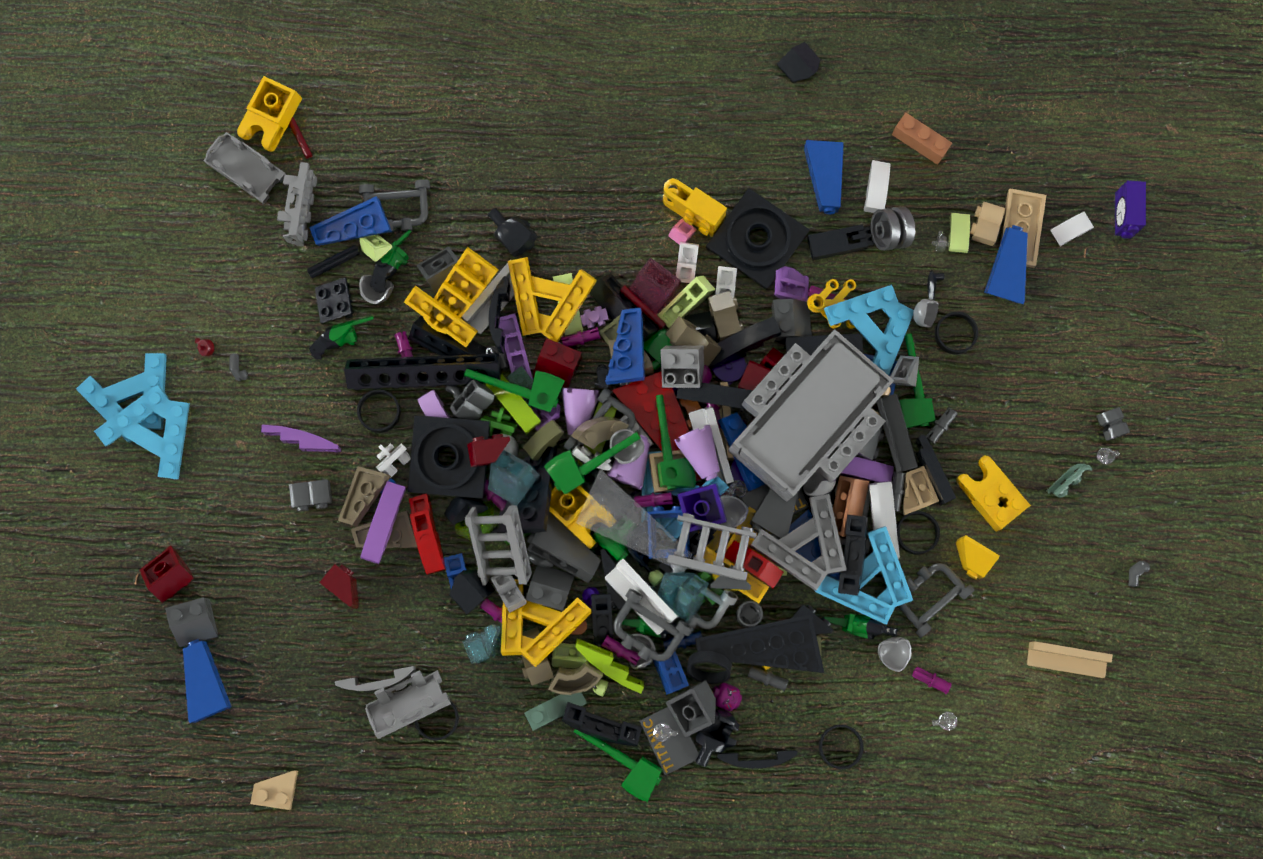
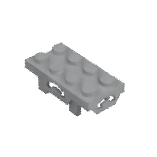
[203,132,286,204]
[277,162,317,247]
[365,670,451,739]

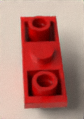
[725,540,784,589]

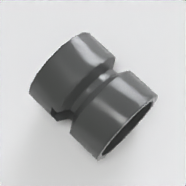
[1096,407,1130,441]
[736,601,763,628]

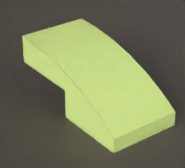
[949,213,970,253]

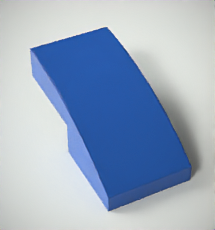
[444,553,467,589]

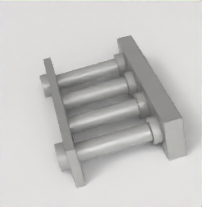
[465,505,532,585]
[667,513,757,582]

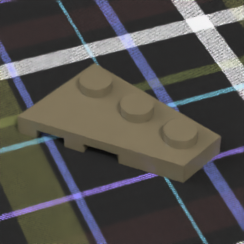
[338,466,391,527]
[351,511,418,548]

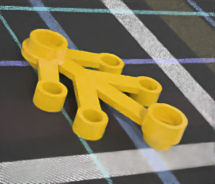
[807,279,856,329]

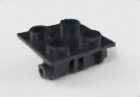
[315,277,354,324]
[594,364,630,388]

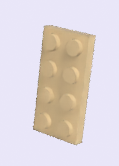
[999,189,1046,268]

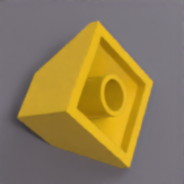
[956,535,1000,580]

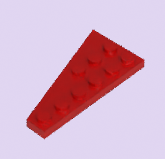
[612,371,701,481]

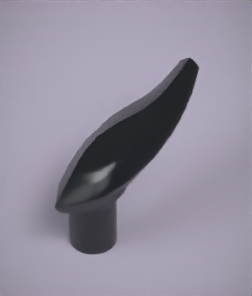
[927,270,945,300]

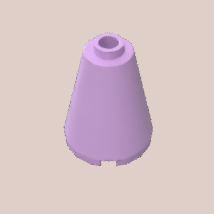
[561,388,600,435]
[674,425,720,481]
[606,434,650,490]

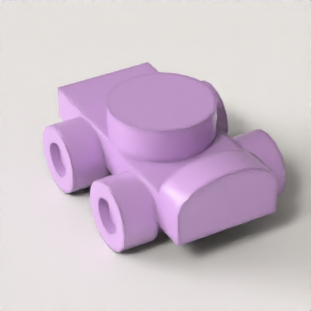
[580,306,609,330]

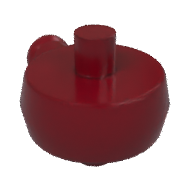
[195,338,214,357]

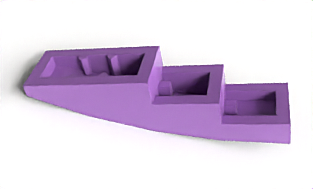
[499,314,533,388]
[261,425,341,452]
[839,457,894,483]
[360,481,406,564]

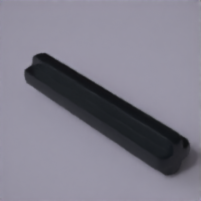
[307,245,360,278]

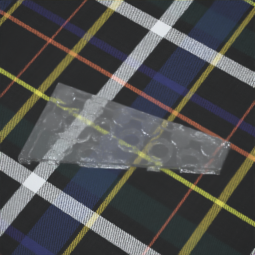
[576,469,692,573]

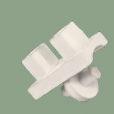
[376,443,411,478]

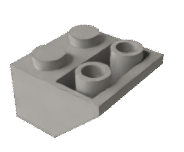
[661,345,704,388]

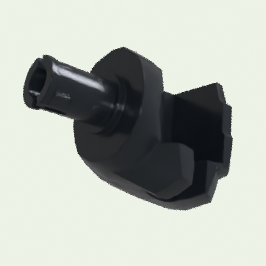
[487,208,538,257]
[695,709,740,767]

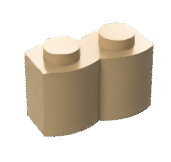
[970,202,1005,246]

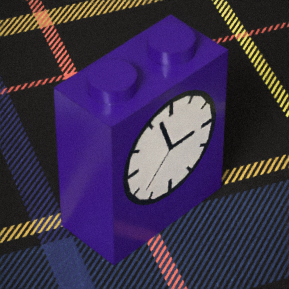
[1115,181,1146,238]

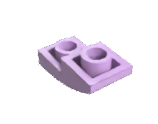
[417,389,450,418]

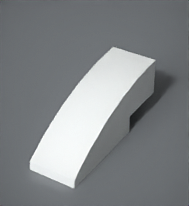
[864,160,891,213]

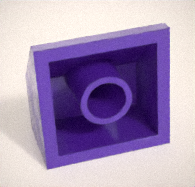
[677,483,727,532]

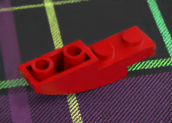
[409,494,446,575]

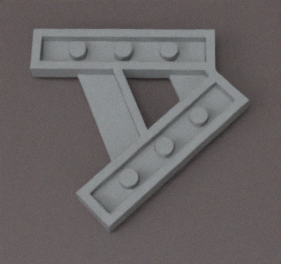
[750,494,846,591]

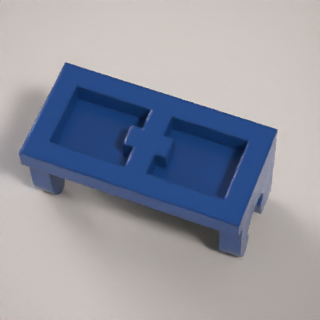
[653,651,689,695]

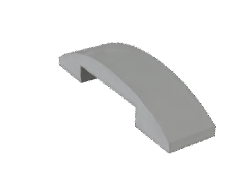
[335,666,416,691]

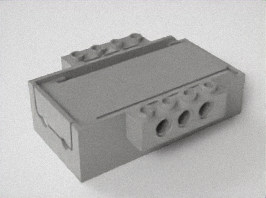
[728,329,894,502]

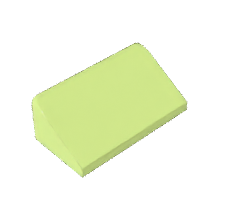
[360,234,392,262]
[552,643,587,669]

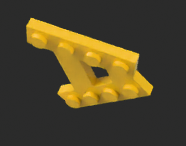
[508,257,597,343]
[501,579,592,667]

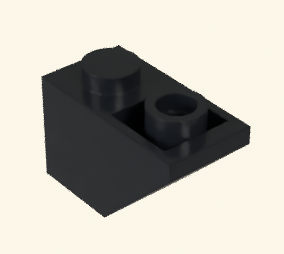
[790,605,833,635]

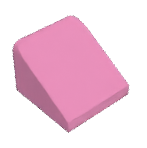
[669,218,697,245]

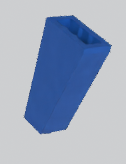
[804,140,844,214]
[984,225,1028,304]
[183,639,232,723]

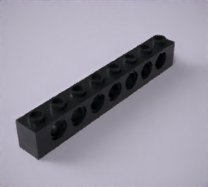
[344,353,502,390]

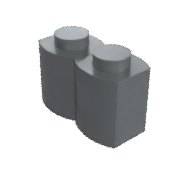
[450,380,495,420]
[289,479,333,512]

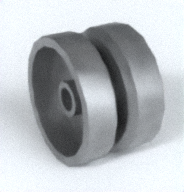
[871,207,915,251]

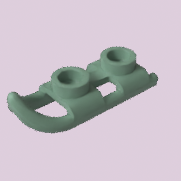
[1046,464,1093,498]

